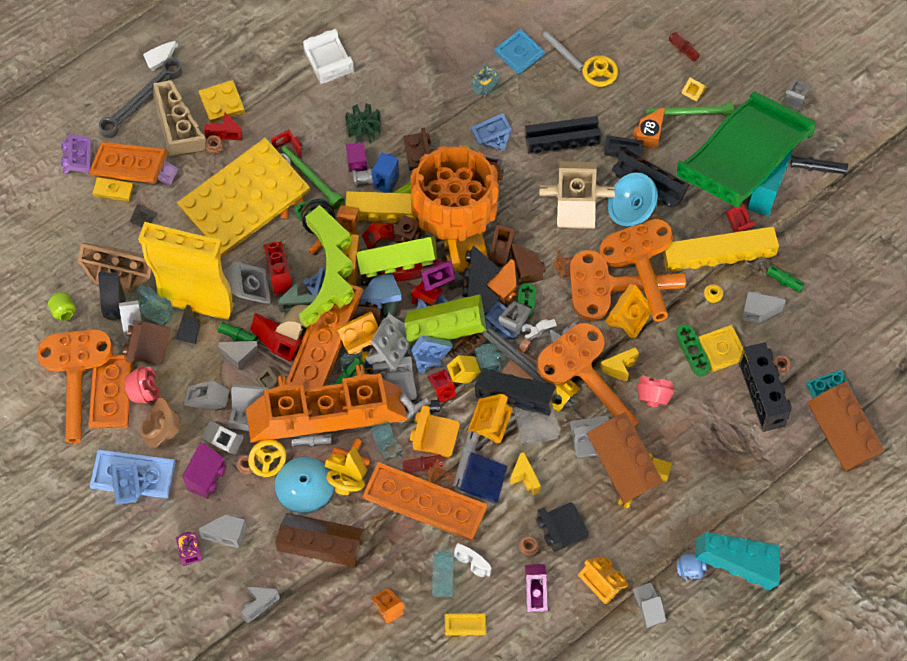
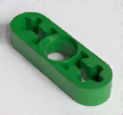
[676,324,710,377]

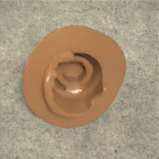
[141,397,181,448]

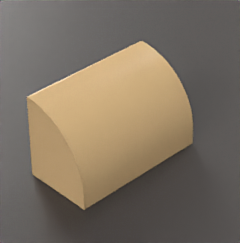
[275,305,308,340]

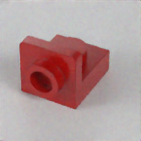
[411,280,443,305]
[428,369,457,403]

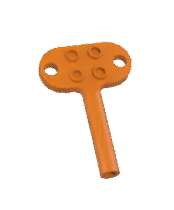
[599,219,673,321]
[570,250,686,321]
[536,323,640,428]
[37,329,113,443]

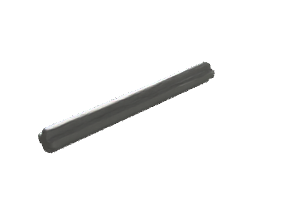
[483,327,575,408]

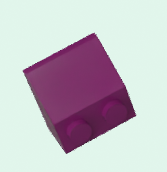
[182,442,226,499]

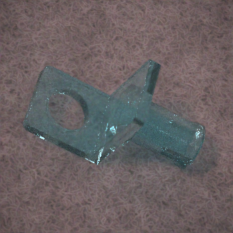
[369,421,403,460]

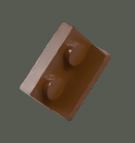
[403,127,433,171]

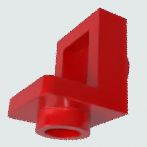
[725,204,755,232]

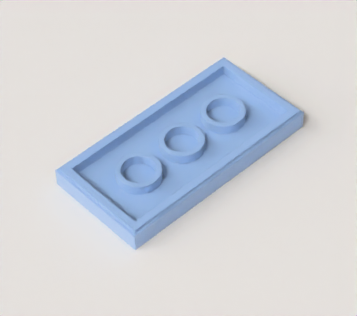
[90,450,176,498]

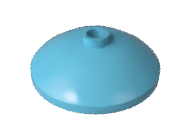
[608,173,658,227]
[275,457,334,514]

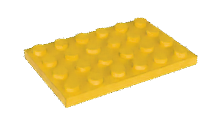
[177,138,311,257]

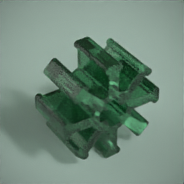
[345,103,382,143]

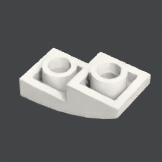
[455,543,491,577]

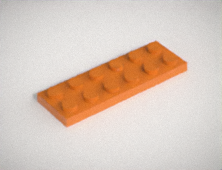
[286,284,363,389]
[362,462,488,542]

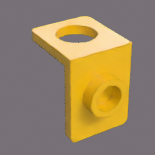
[552,380,580,412]

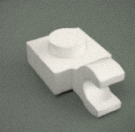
[522,319,557,341]

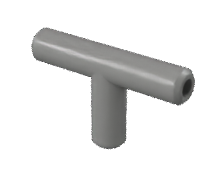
[399,394,431,424]

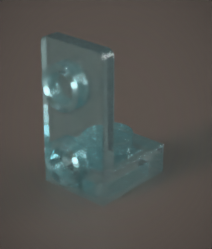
[432,552,454,597]

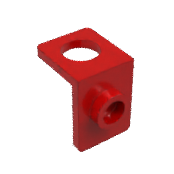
[271,129,302,157]
[362,222,395,249]

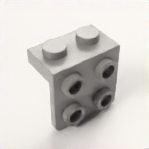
[372,356,417,402]
[229,384,270,431]

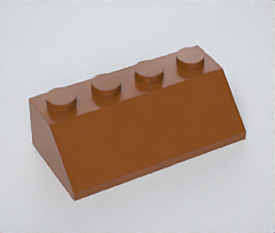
[807,381,884,472]
[586,412,663,504]

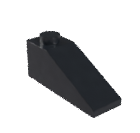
[98,272,126,320]

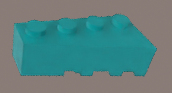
[748,148,794,217]
[695,532,780,591]

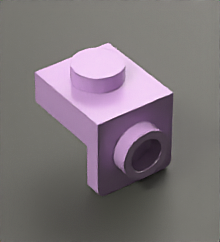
[158,160,178,185]

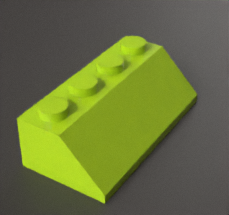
[356,237,437,278]
[404,294,487,347]

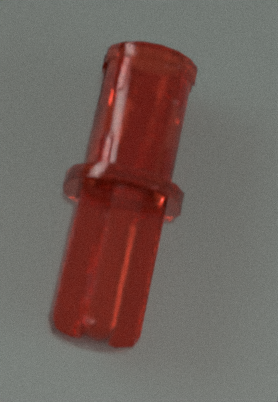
[668,32,700,62]
[402,454,442,472]

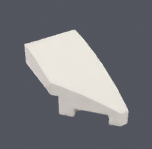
[143,41,178,71]

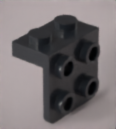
[535,503,589,552]

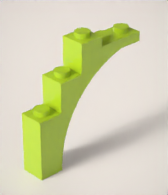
[299,205,354,327]

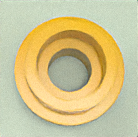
[704,284,723,303]

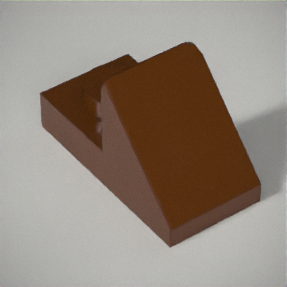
[488,224,515,265]

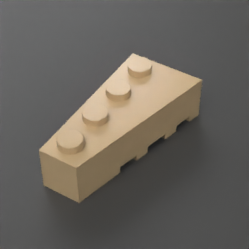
[153,80,206,156]

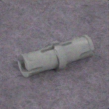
[292,432,332,447]

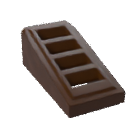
[447,332,489,359]

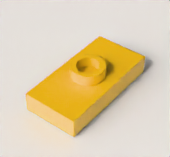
[93,177,134,202]

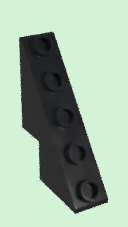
[462,246,500,316]

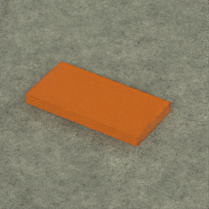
[89,142,168,184]
[88,354,133,428]

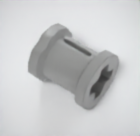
[352,168,373,187]

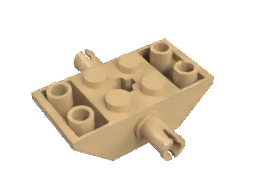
[540,161,615,229]

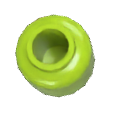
[47,292,76,321]

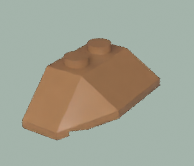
[77,243,152,292]

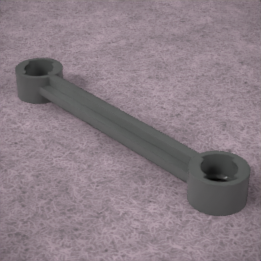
[99,58,182,138]

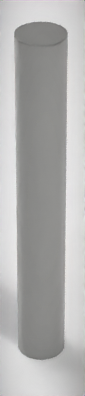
[543,31,584,71]

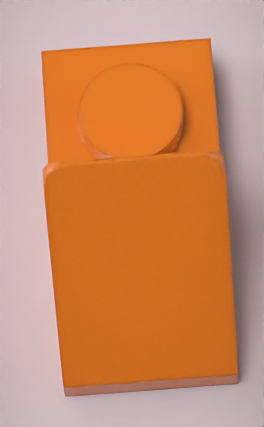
[336,206,359,236]
[371,588,405,623]

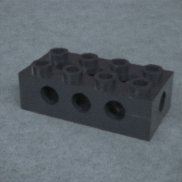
[739,342,792,432]

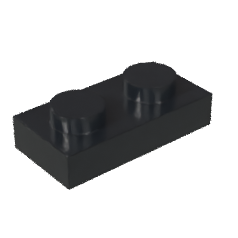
[604,135,643,157]

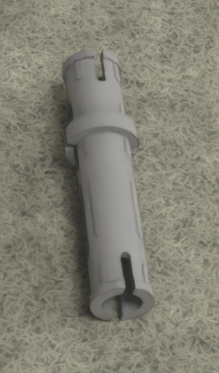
[452,431,480,490]

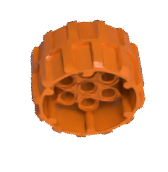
[411,145,499,241]

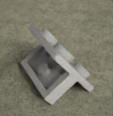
[365,317,410,370]
[570,416,609,458]

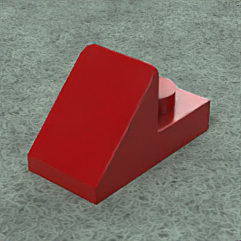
[204,112,243,140]

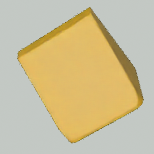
[681,77,707,102]
[652,458,672,481]

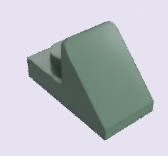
[279,283,317,312]

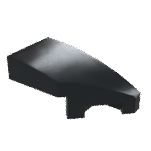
[176,305,201,344]

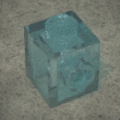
[475,344,501,372]

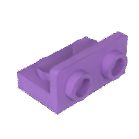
[61,134,90,174]

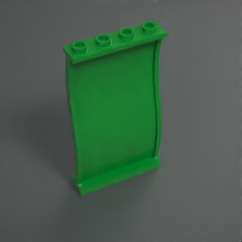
[676,91,816,208]

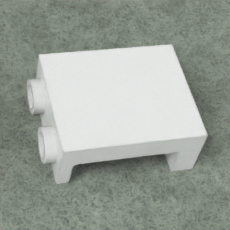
[303,29,354,84]

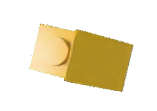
[600,347,639,381]
[324,447,368,480]
[510,452,541,496]

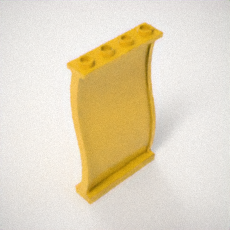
[138,222,234,321]

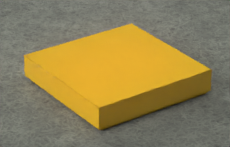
[697,325,743,372]

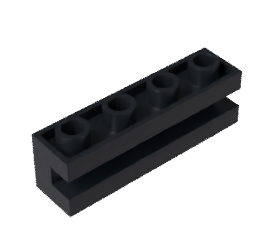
[524,116,601,154]
[611,149,690,207]
[475,368,557,416]

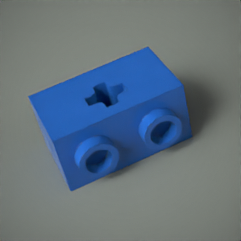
[372,152,399,193]

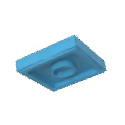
[494,29,545,75]

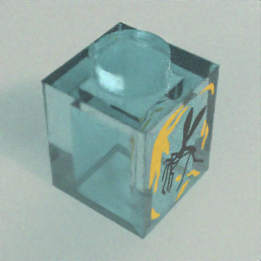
[472,64,500,97]

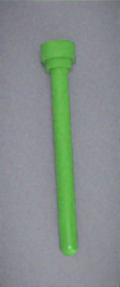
[646,102,734,117]
[281,146,345,209]

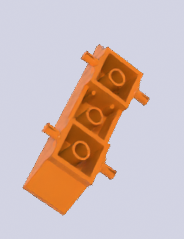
[246,364,407,442]

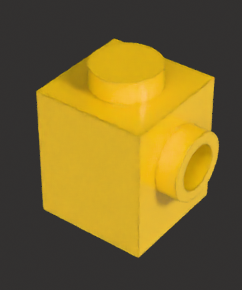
[447,355,481,383]

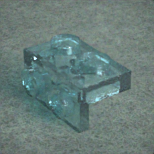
[136,285,174,326]

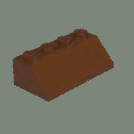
[275,513,364,567]

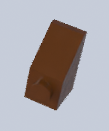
[511,244,546,285]

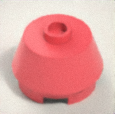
[125,366,160,404]
[637,376,675,408]

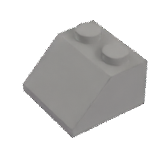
[223,262,271,304]

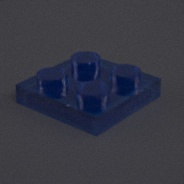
[459,453,508,504]

